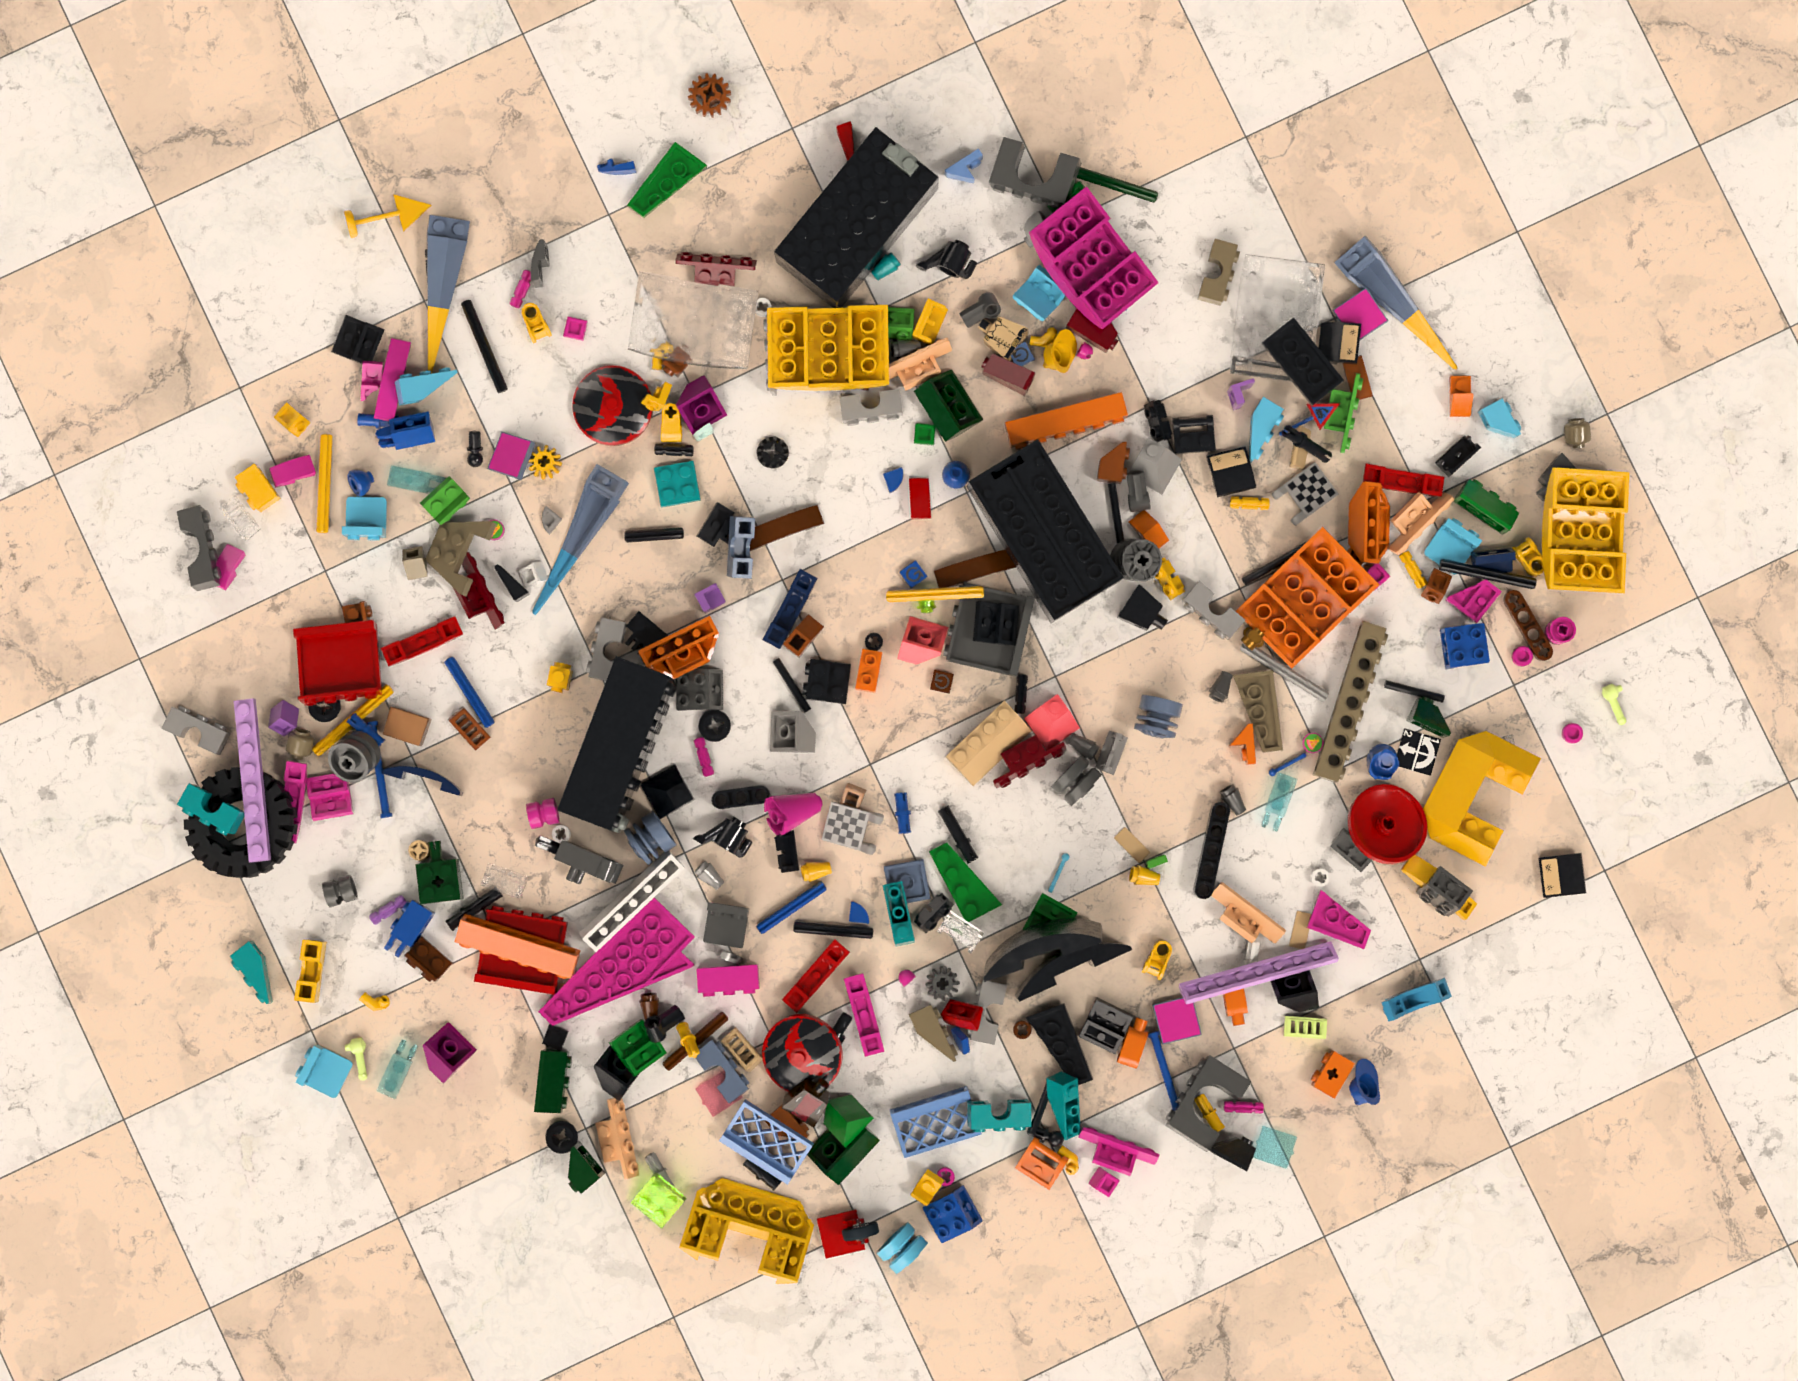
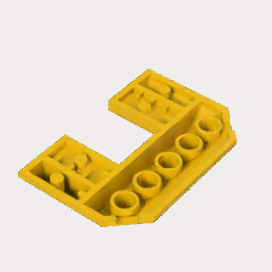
[1423,731,1541,866]
[679,1178,814,1284]

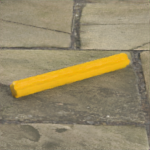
[316,434,333,533]
[886,586,984,602]
[312,685,394,756]

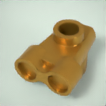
[1241,627,1264,651]

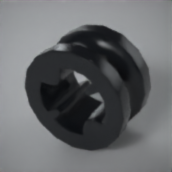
[865,633,883,651]

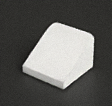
[518,561,548,588]

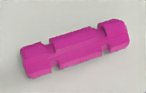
[510,270,531,308]
[694,737,714,777]
[1224,1101,1264,1114]

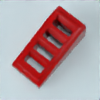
[836,121,854,161]

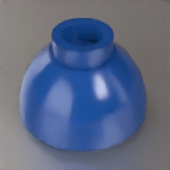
[942,461,970,489]
[347,470,374,497]

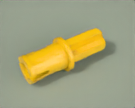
[676,1022,700,1058]
[1194,1094,1225,1132]

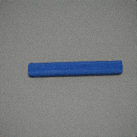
[444,657,495,728]
[757,881,827,934]

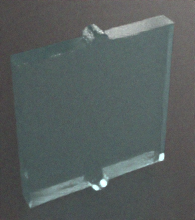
[1253,1126,1297,1169]

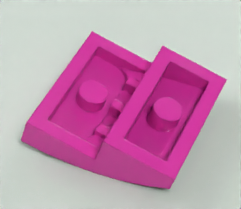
[306,774,353,821]

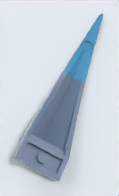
[532,464,629,615]

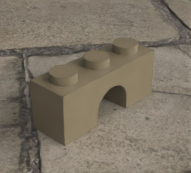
[1197,239,1240,306]

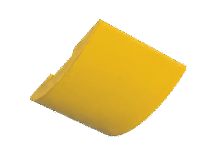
[767,305,889,391]
[1542,467,1629,593]

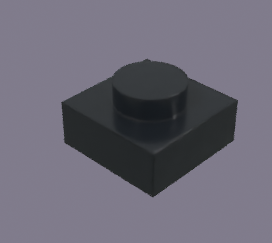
[542,1024,569,1051]

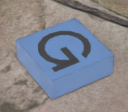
[1011,342,1035,366]

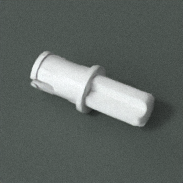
[1243,941,1260,965]

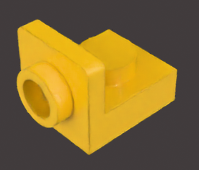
[641,382,672,412]
[274,402,310,437]
[911,1169,944,1206]

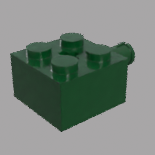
[415,841,464,904]

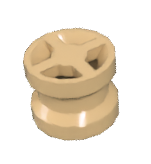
[408,840,430,860]

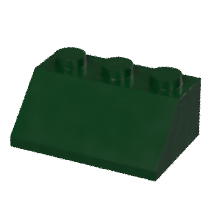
[914,369,983,442]
[534,1049,572,1113]
[807,1126,880,1185]
[568,1142,606,1194]

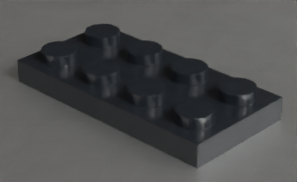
[1261,317,1344,406]

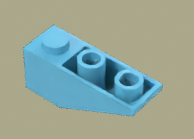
[395,368,458,406]
[1249,397,1284,463]

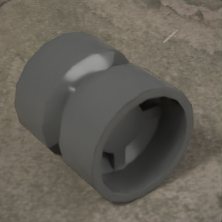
[322,875,358,908]

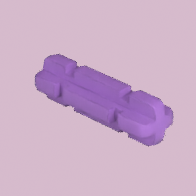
[369,895,407,925]

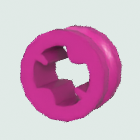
[937,1167,955,1186]

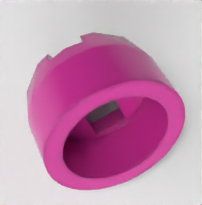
[1076,342,1093,360]
[898,970,916,987]

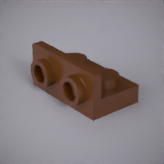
[404,936,453,982]

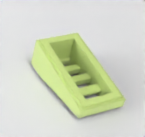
[1284,1016,1327,1039]

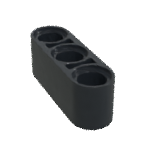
[711,785,771,809]

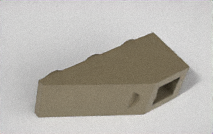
[909,1004,958,1062]

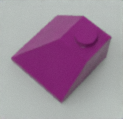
[676,375,727,435]
[423,1022,477,1084]

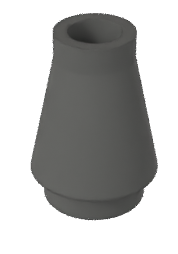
[891,340,921,359]
[1209,671,1233,703]
[1068,733,1099,760]
[1220,784,1246,816]

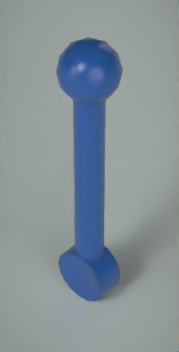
[1269,753,1307,776]

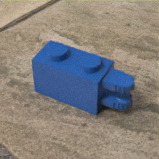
[375,411,435,450]
[384,900,435,958]

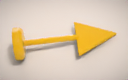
[344,194,432,238]

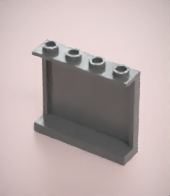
[943,581,1035,677]

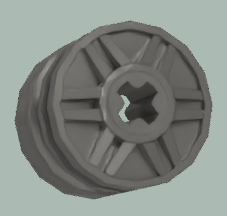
[1111,539,1162,581]

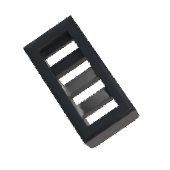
[494,564,530,602]

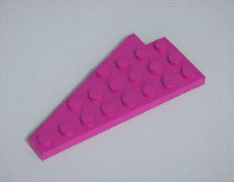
[538,897,695,1026]

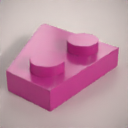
[1445,579,1502,624]

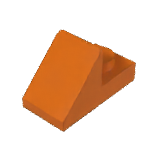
[1449,376,1473,417]
[1229,723,1256,765]

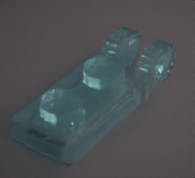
[387,466,446,494]
[1261,772,1297,832]
[377,1039,418,1099]

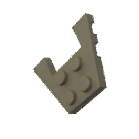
[425,521,497,596]

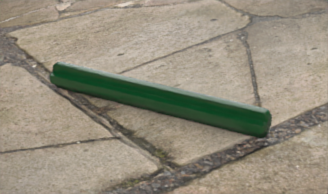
[1077,167,1158,203]

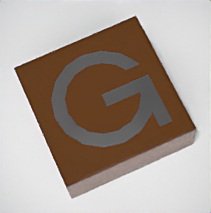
[930,670,954,694]

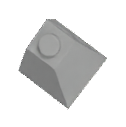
[1129,437,1182,494]
[770,711,816,753]

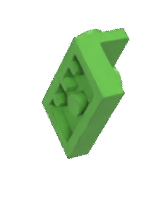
[888,307,915,340]
[420,476,470,525]

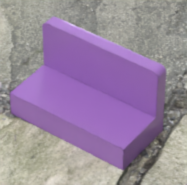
[1227,378,1255,411]

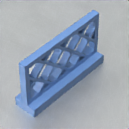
[890,1086,982,1158]
[719,1099,814,1185]

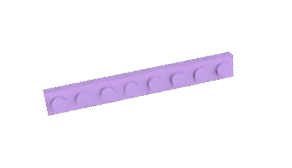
[234,698,271,863]
[1179,941,1339,1004]

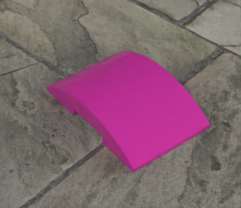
[1029,186,1159,329]

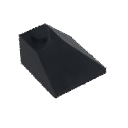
[640,765,695,819]
[1270,970,1319,1013]
[594,1046,641,1101]
[1210,1136,1256,1172]

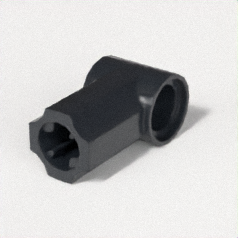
[644,1005,685,1043]

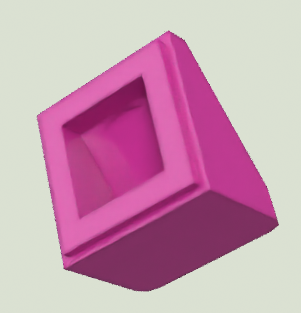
[1089,1167,1120,1197]

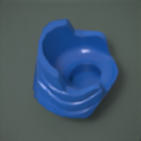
[1366,744,1399,780]

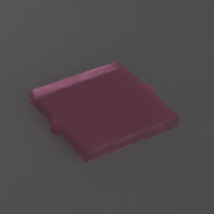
[695,1070,743,1117]

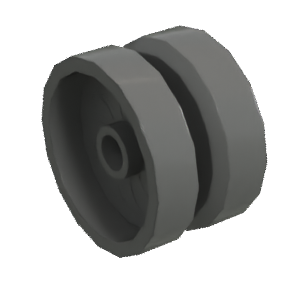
[328,730,381,783]
[1051,755,1102,806]

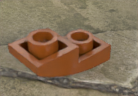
[1342,355,1373,400]

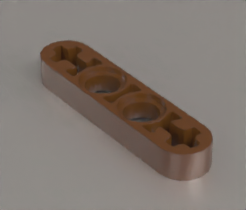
[1503,590,1553,661]

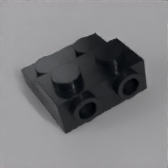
[802,659,851,704]

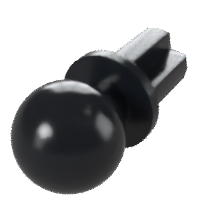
[467,430,483,467]
[1027,1127,1064,1147]

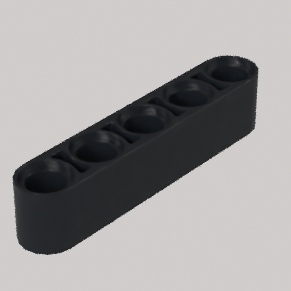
[1193,802,1230,899]

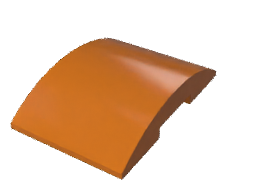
[1236,527,1380,669]

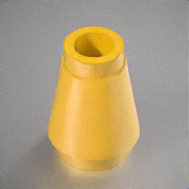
[801,862,832,882]
[1129,865,1160,885]

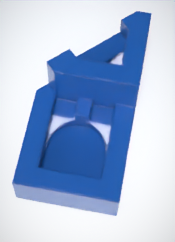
[597,159,637,175]

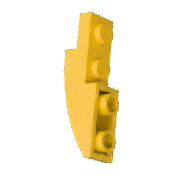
[1401,855,1477,920]

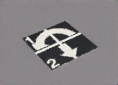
[1397,728,1441,776]

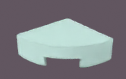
[693,423,714,442]

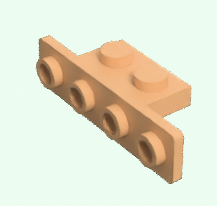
[889,338,952,391]
[1388,492,1455,555]
[1211,882,1286,943]
[595,1098,639,1179]

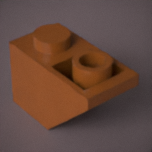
[1097,442,1130,484]
[783,614,824,658]
[764,1105,809,1138]

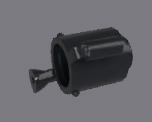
[916,240,977,279]
[693,816,752,858]

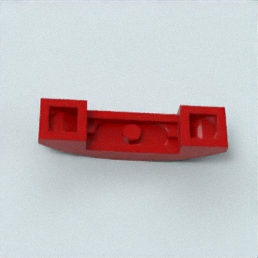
[1363,464,1445,497]
[381,616,463,667]
[782,939,850,1013]

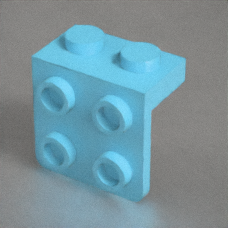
[1012,264,1065,321]
[342,497,387,541]
[1424,518,1482,575]
[295,1045,353,1098]

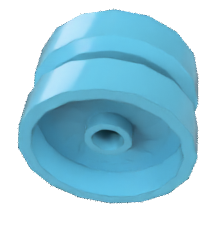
[876,1222,928,1274]

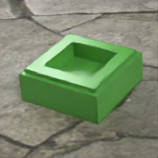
[1145,854,1168,869]

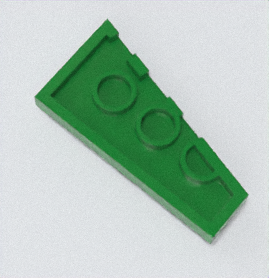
[627,142,707,218]
[929,843,1002,924]

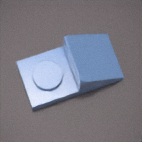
[945,148,983,183]

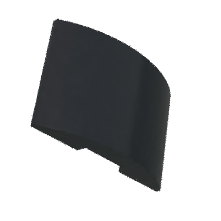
[983,918,1102,982]
[1015,942,1132,1002]

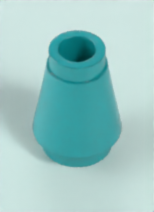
[871,252,901,281]

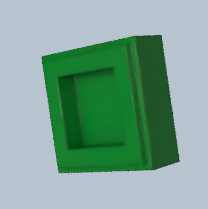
[914,423,936,446]

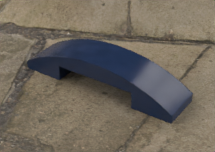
[762,569,818,649]
[382,766,463,796]

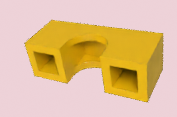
[294,939,327,1003]

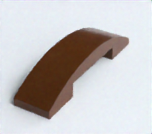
[750,505,824,551]
[934,550,1016,588]

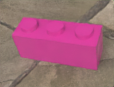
[697,964,760,997]

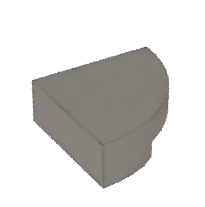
[542,506,562,535]
[720,950,742,965]

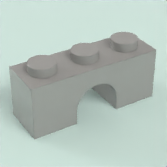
[839,389,903,426]
[1182,581,1245,640]
[586,618,627,681]
[161,705,231,755]
[967,980,1007,1045]

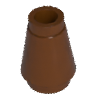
[639,993,659,1020]

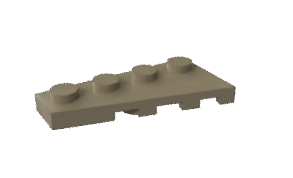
[1233,670,1283,753]

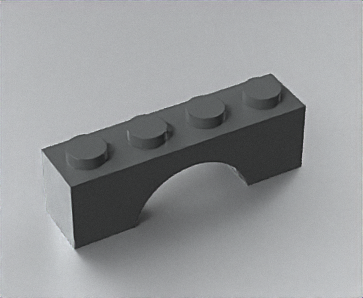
[177,505,221,591]

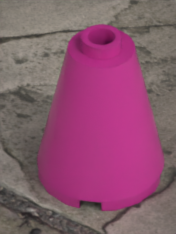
[764,793,823,836]

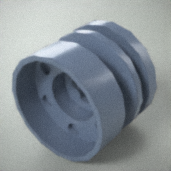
[1134,695,1183,739]
[624,811,677,865]

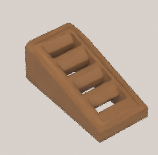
[840,783,867,809]

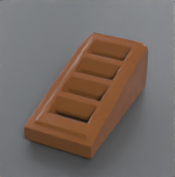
[448,706,491,751]

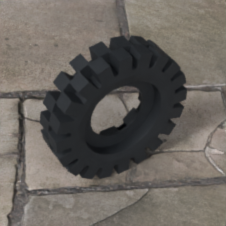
[184,767,298,878]

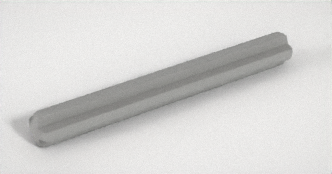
[1240,643,1329,702]

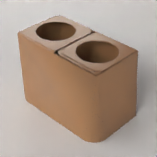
[383,707,432,746]

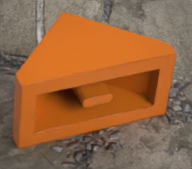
[1128,510,1169,548]

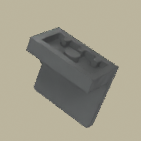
[676,669,723,711]
[1416,866,1473,917]
[703,902,749,948]

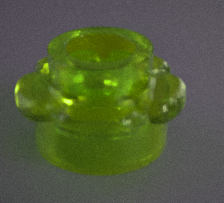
[917,600,936,613]

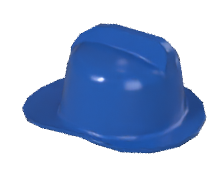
[1349,1059,1380,1105]

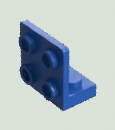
[1440,623,1490,670]
[923,1185,983,1243]

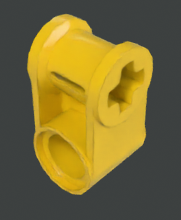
[521,303,552,344]
[661,403,682,442]
[1512,537,1544,577]
[1142,940,1172,980]

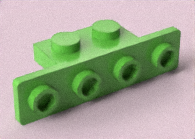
[1324,373,1363,453]

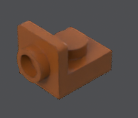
[662,346,693,378]
[1421,568,1452,604]
[342,601,372,623]

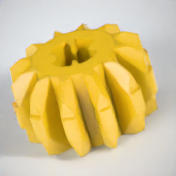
[528,445,562,480]

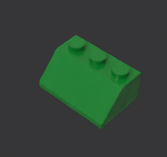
[1453,479,1519,535]

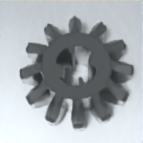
[925,966,960,1001]

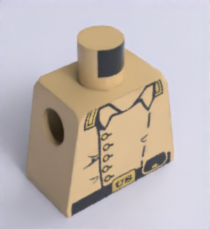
[978,316,1029,361]

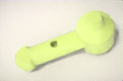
[1602,684,1626,725]
[345,1037,367,1081]

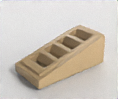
[721,1027,763,1072]

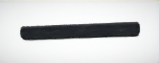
[461,300,508,393]
[1439,559,1537,589]

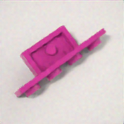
[1079,1127,1160,1176]

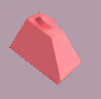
[898,616,949,664]
[1024,694,1080,751]

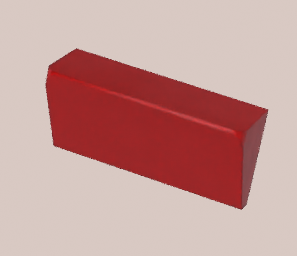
[909,478,931,520]
[940,999,983,1031]

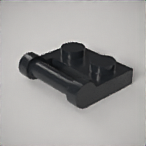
[1172,415,1216,454]

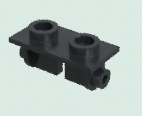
[1144,400,1172,442]
[774,830,799,873]
[914,893,954,933]

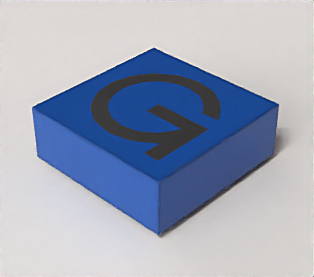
[899,560,928,589]

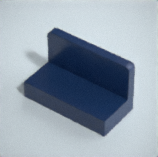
[1471,547,1516,572]

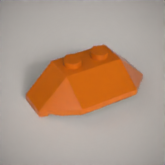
[1348,481,1390,564]
[638,616,719,680]

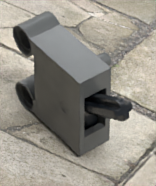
[535,835,624,884]

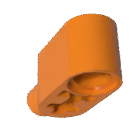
[1223,988,1248,1026]
[1117,1017,1149,1069]

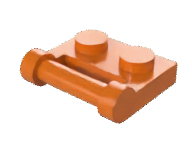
[1015,1137,1069,1190]

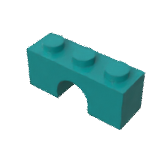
[177,783,245,836]
[967,1099,1031,1132]

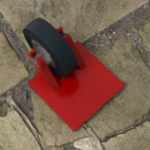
[817,1209,879,1259]

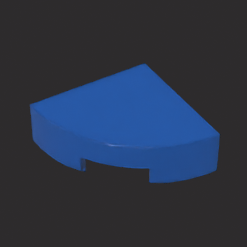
[883,467,903,493]
[849,902,869,924]
[951,1026,970,1055]

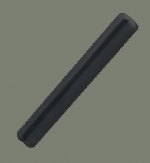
[793,922,873,939]

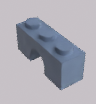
[727,516,755,579]
[695,1040,749,1104]

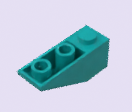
[882,881,915,947]
[230,941,273,1004]
[1046,1071,1081,1140]

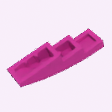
[374,338,411,421]

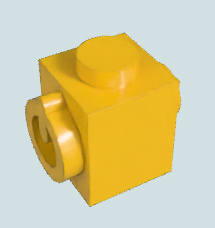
[547,662,573,693]

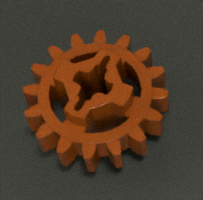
[688,73,731,118]

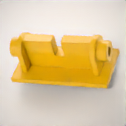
[1155,557,1186,601]

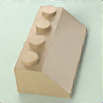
[946,700,1031,786]

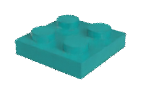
[654,461,701,508]

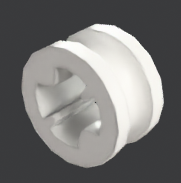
[754,298,772,317]
[552,825,571,843]
[1311,868,1330,887]

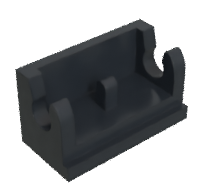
[1435,435,1482,477]

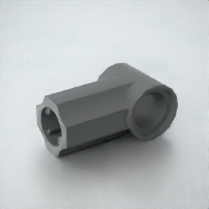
[959,292,1001,328]
[1127,471,1151,512]

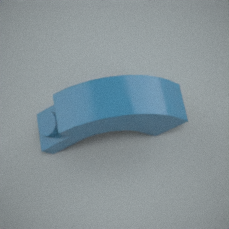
[1381,978,1452,1022]

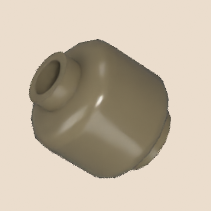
[1564,418,1591,448]
[286,729,314,760]

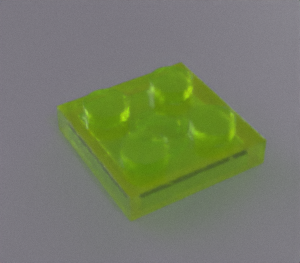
[631,1173,687,1229]

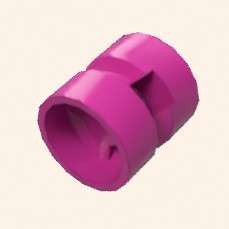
[1544,617,1576,645]
[526,798,560,829]

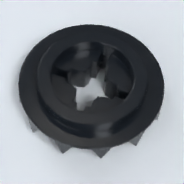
[757,436,789,469]
[308,700,341,722]
[698,710,731,742]
[545,1121,578,1154]

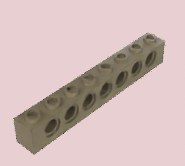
[1313,621,1388,783]

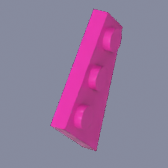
[1306,890,1371,949]

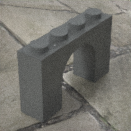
[989,137,1082,209]
[1165,1055,1251,1152]

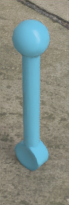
[1048,853,1070,893]

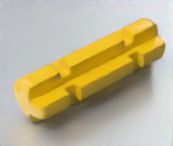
[1230,496,1270,510]
[1399,551,1427,589]

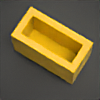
[235,464,281,512]

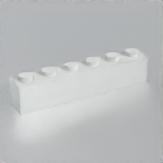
[579,851,684,952]

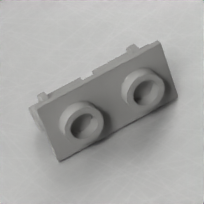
[1095,730,1128,775]

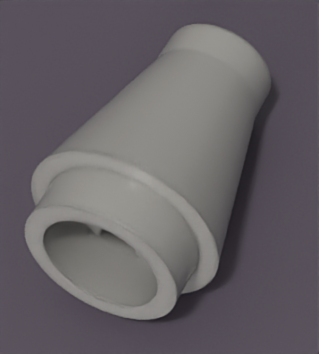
[694,861,724,890]

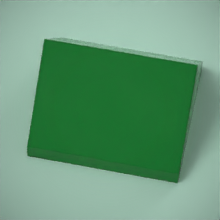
[823,1094,874,1148]

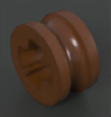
[1013,1021,1032,1039]

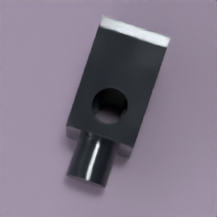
[1117,584,1168,631]

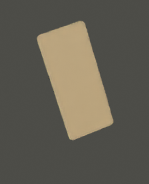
[1114,827,1150,863]
[1289,911,1311,949]

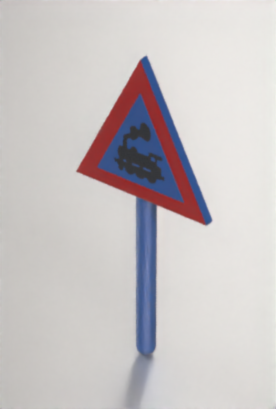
[1279,403,1340,436]

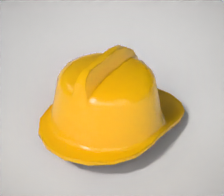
[1043,329,1077,373]

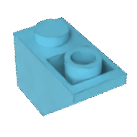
[1478,398,1521,438]

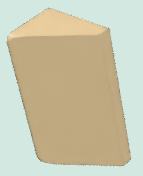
[1289,425,1311,470]

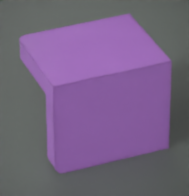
[695,583,726,613]
[268,700,299,737]

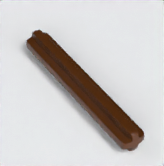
[662,1012,728,1071]

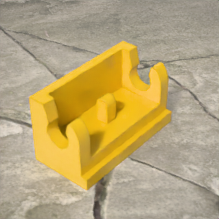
[912,298,948,345]

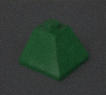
[1406,697,1451,738]

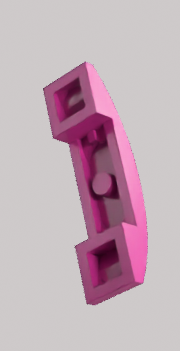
[284,761,307,844]
[844,973,885,1057]

